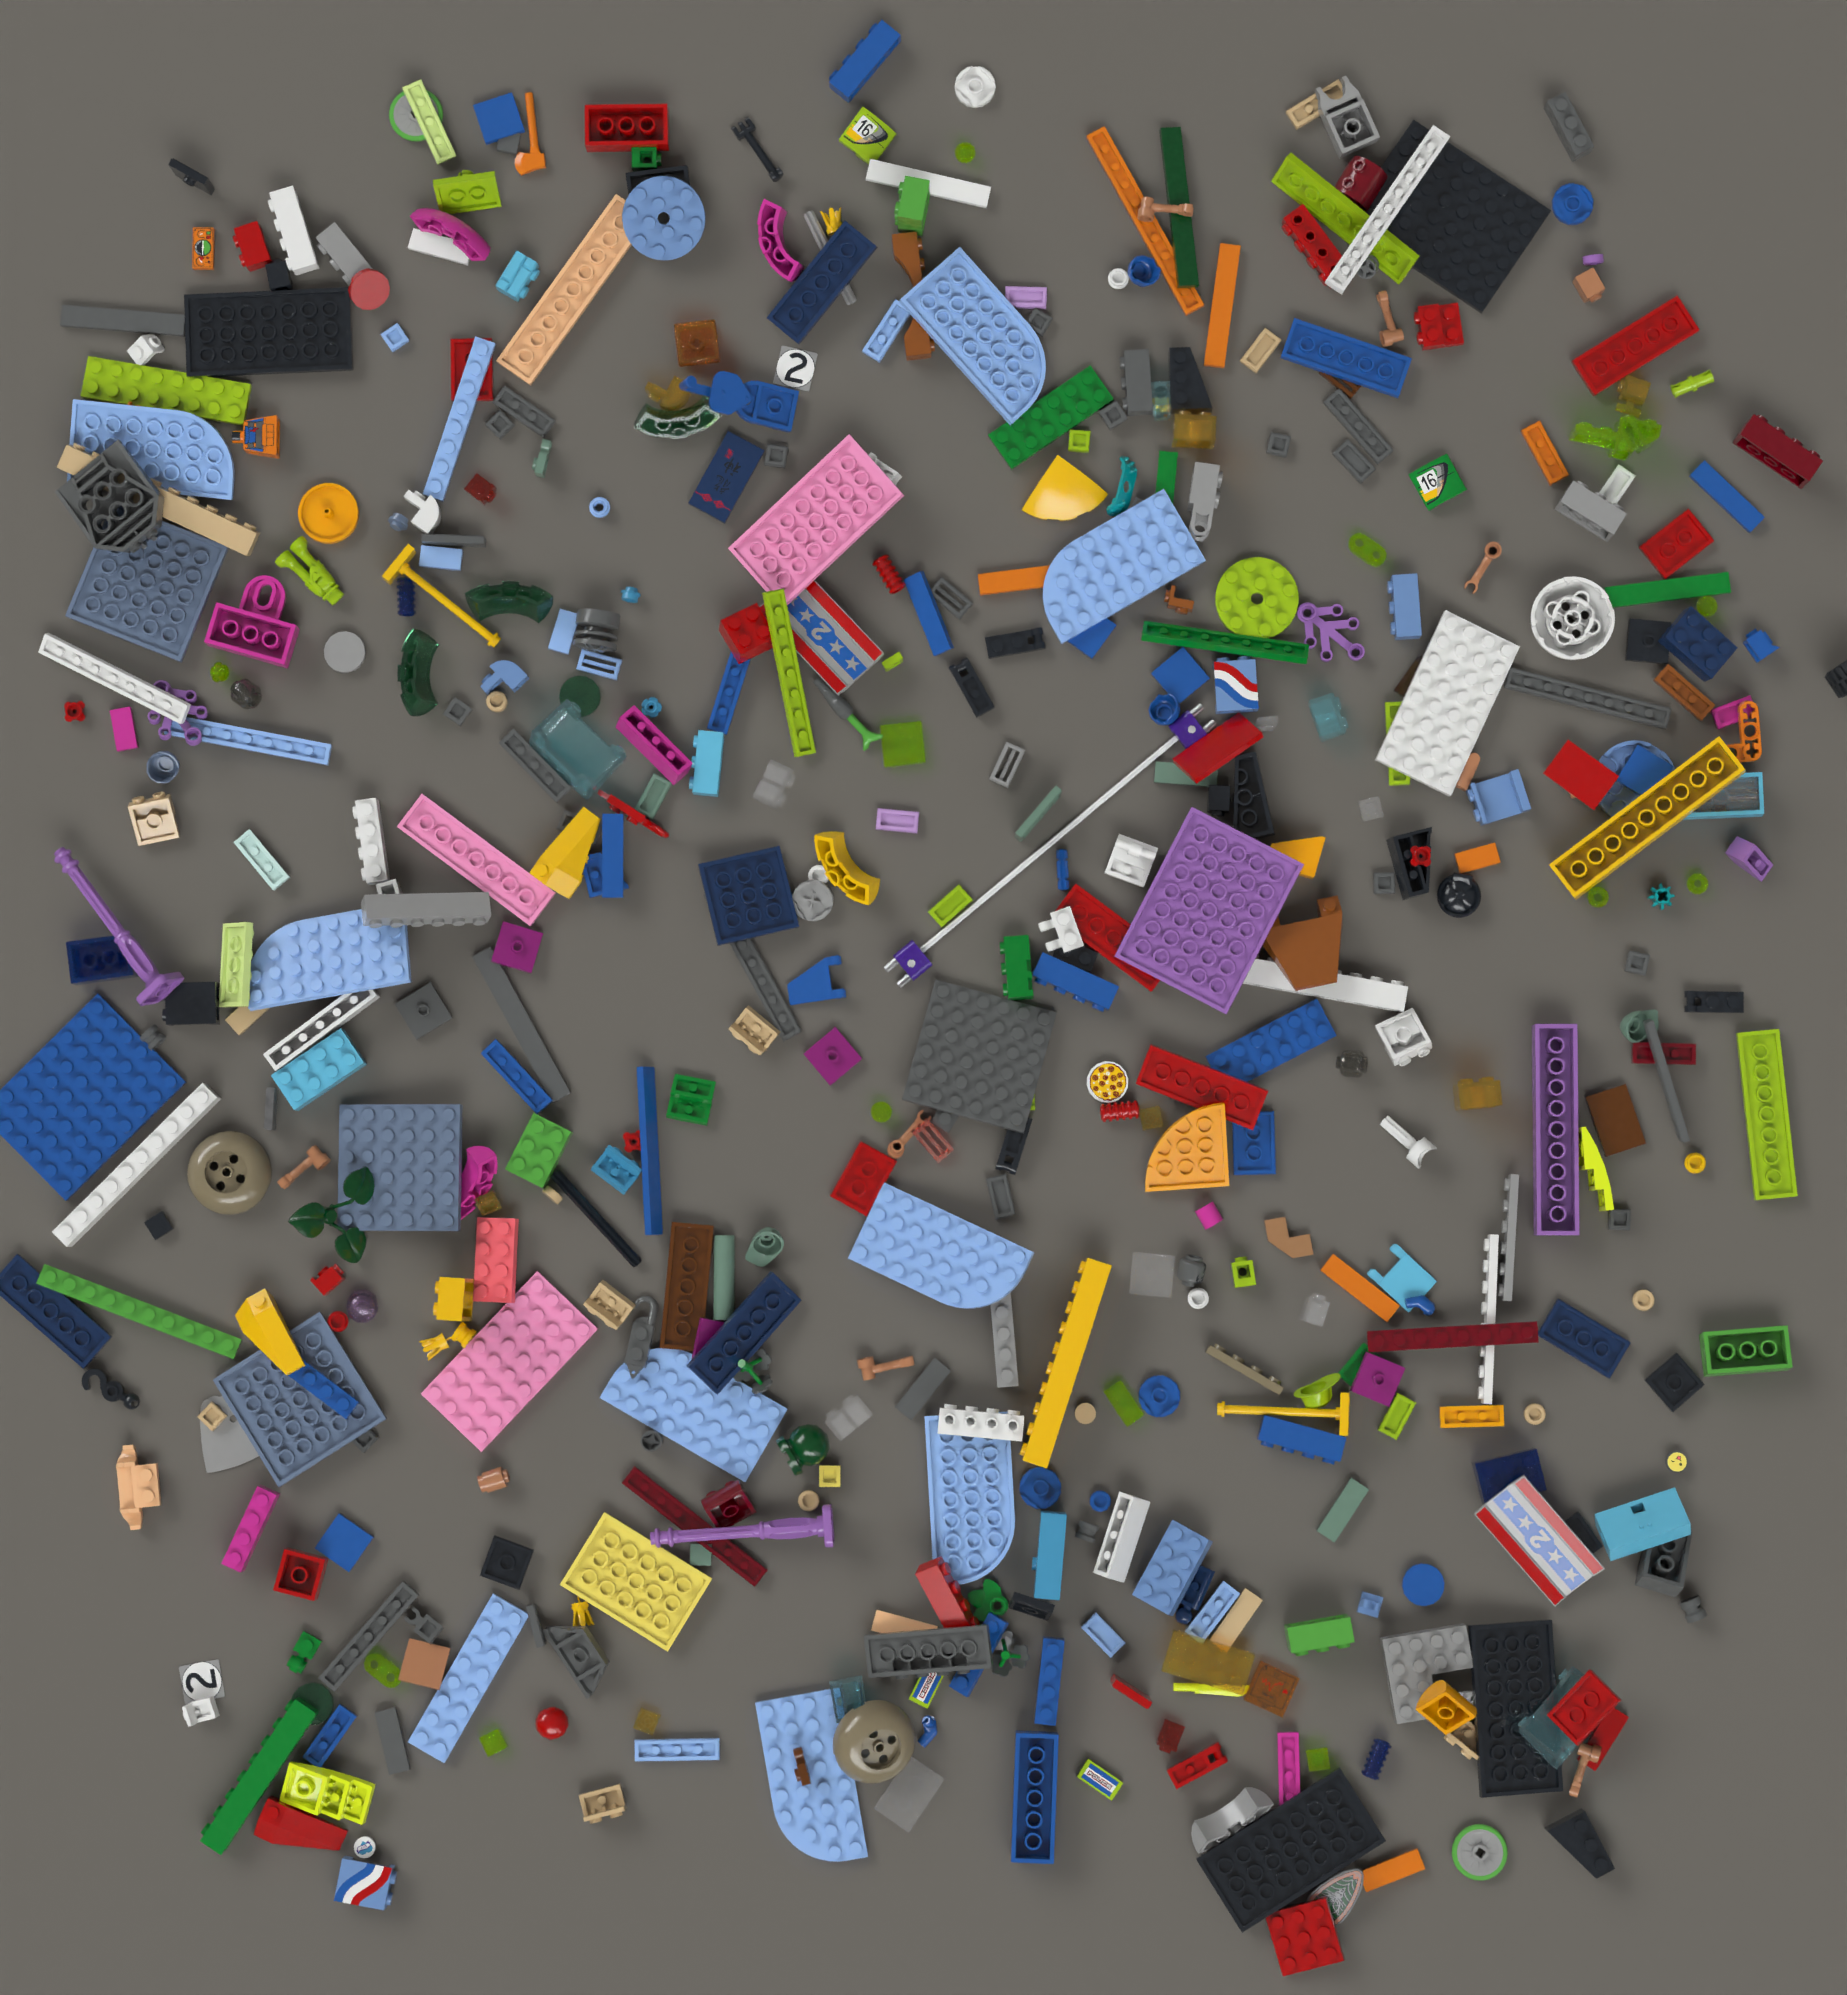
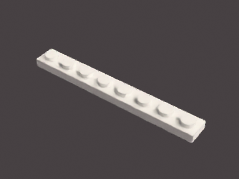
[38,633,191,724]
[1478,1234,1499,1404]

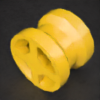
[451,1322,477,1348]

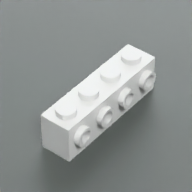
[268,185,319,275]
[353,798,390,885]
[937,1404,1024,1441]
[1093,1492,1150,1583]

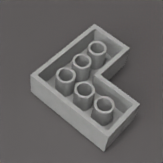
[1380,1623,1473,1724]

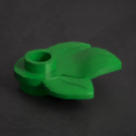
[968,1579,1008,1621]

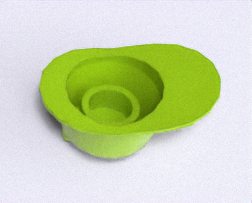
[1294,1373,1341,1408]

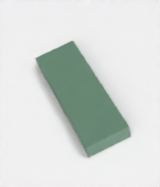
[1154,761,1218,787]
[1316,1478,1369,1543]

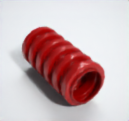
[872,554,906,594]
[1100,1100,1139,1122]

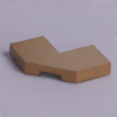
[1264,1217,1313,1258]

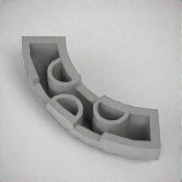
[1191,1787,1274,1854]

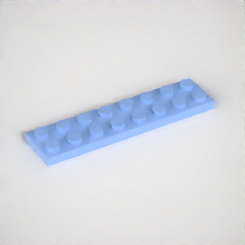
[408,1593,528,1763]

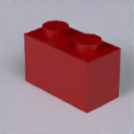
[232,221,272,272]

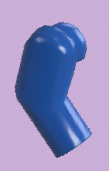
[1405,1295,1435,1316]
[917,1715,938,1748]

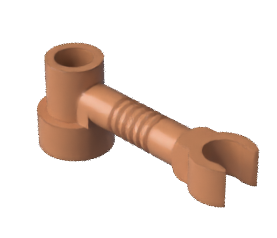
[1137,197,1194,222]
[1376,290,1404,347]
[1464,542,1502,594]
[887,1110,931,1159]
[277,1145,331,1189]
[857,1356,914,1381]
[1569,1743,1602,1797]

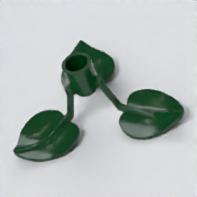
[288,1166,375,1263]

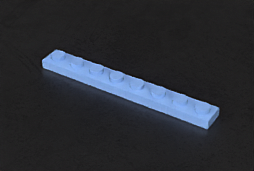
[423,336,496,501]
[164,717,332,766]

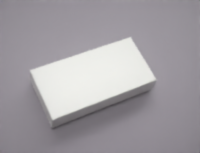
[1599,464,1636,505]

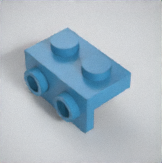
[591,1145,642,1195]

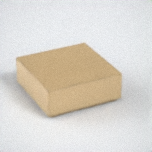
[197,1401,228,1431]

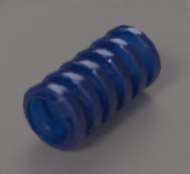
[396,577,416,616]
[1361,1738,1392,1780]

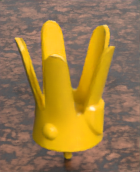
[820,207,842,236]
[419,1333,451,1361]
[571,1596,594,1626]

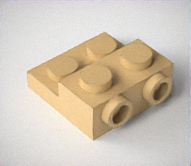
[128,792,180,846]

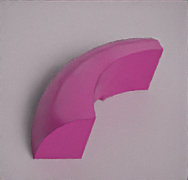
[757,199,804,282]
[410,208,491,261]
[461,1146,498,1220]

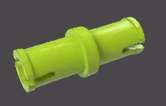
[1670,370,1714,398]

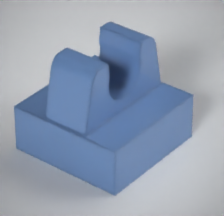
[1356,1591,1383,1618]

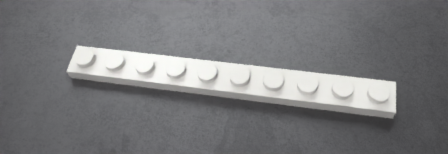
[1325,125,1450,295]

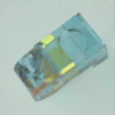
[1151,381,1171,421]

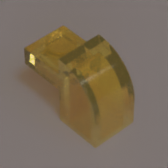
[645,376,692,412]

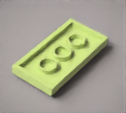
[218,922,254,1008]

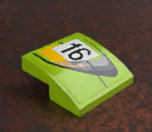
[839,107,896,165]

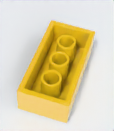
[433,1277,474,1321]

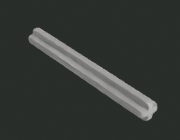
[804,210,857,305]

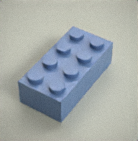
[1132,1520,1213,1616]

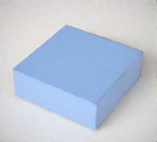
[380,323,409,352]

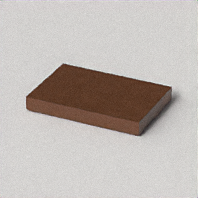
[1585,1084,1646,1157]

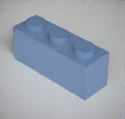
[1387,573,1422,640]

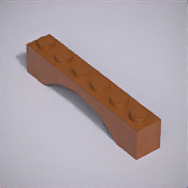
[892,232,935,361]

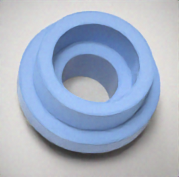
[589,497,610,518]

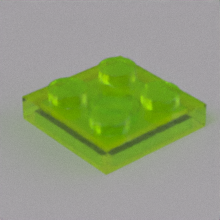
[880,721,926,768]

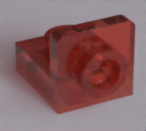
[464,473,497,505]
[1156,1719,1185,1754]

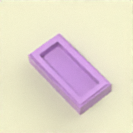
[1005,286,1047,309]
[876,808,919,834]

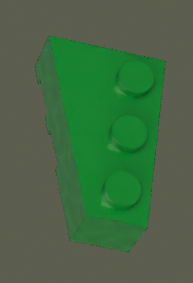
[999,935,1034,1000]

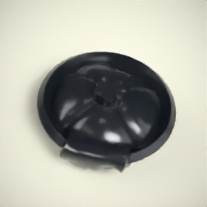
[1437,872,1481,918]

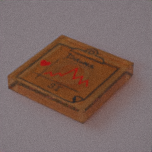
[1243,1660,1300,1718]

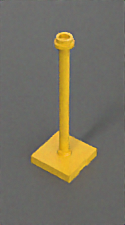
[382,544,501,648]
[1217,1392,1350,1436]

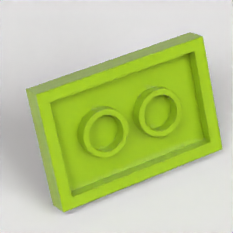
[433,170,502,214]

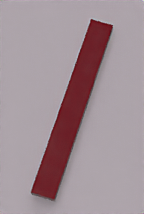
[622,1466,767,1587]

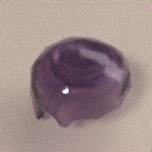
[346,1289,378,1323]

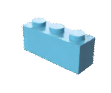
[689,730,725,797]

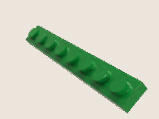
[1141,621,1309,664]

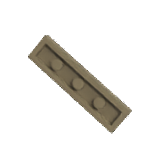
[1205,1343,1283,1395]

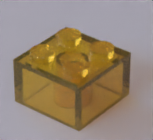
[1171,411,1217,449]
[1453,1077,1502,1111]

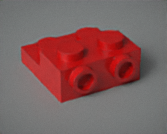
[1413,303,1464,351]

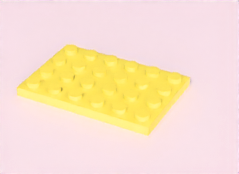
[560,1512,713,1652]

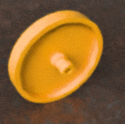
[298,483,359,544]

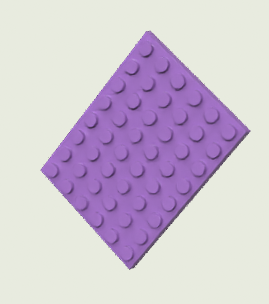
[1114,807,1304,1014]

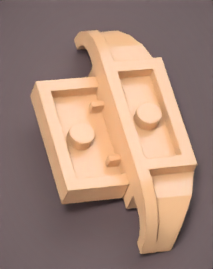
[116,1445,161,1530]

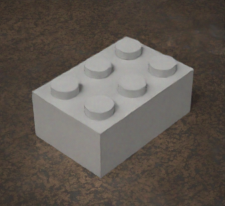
[1555,480,1627,542]

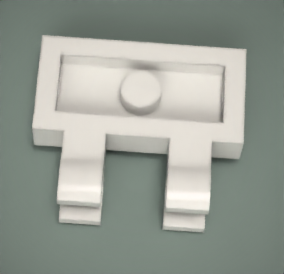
[1038,906,1084,953]

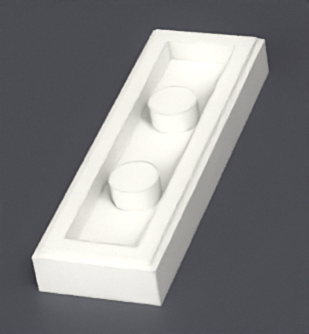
[408,228,470,266]

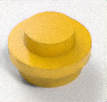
[1684,1153,1706,1174]

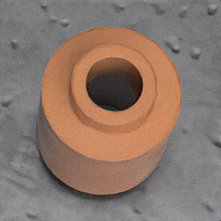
[477,1467,510,1493]

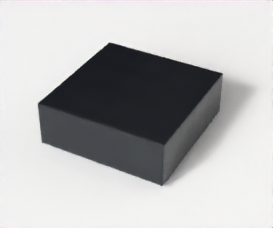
[144,1211,174,1240]

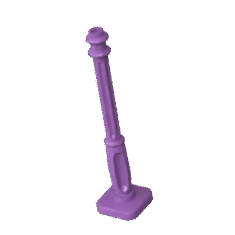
[54,847,184,1006]
[650,1504,835,1548]

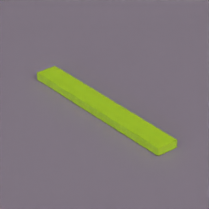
[762,588,816,757]

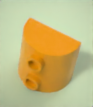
[1416,1680,1477,1735]

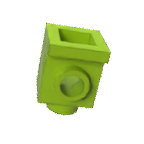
[1230,1256,1256,1288]

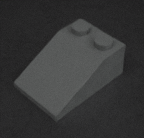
[1635,1531,1692,1597]

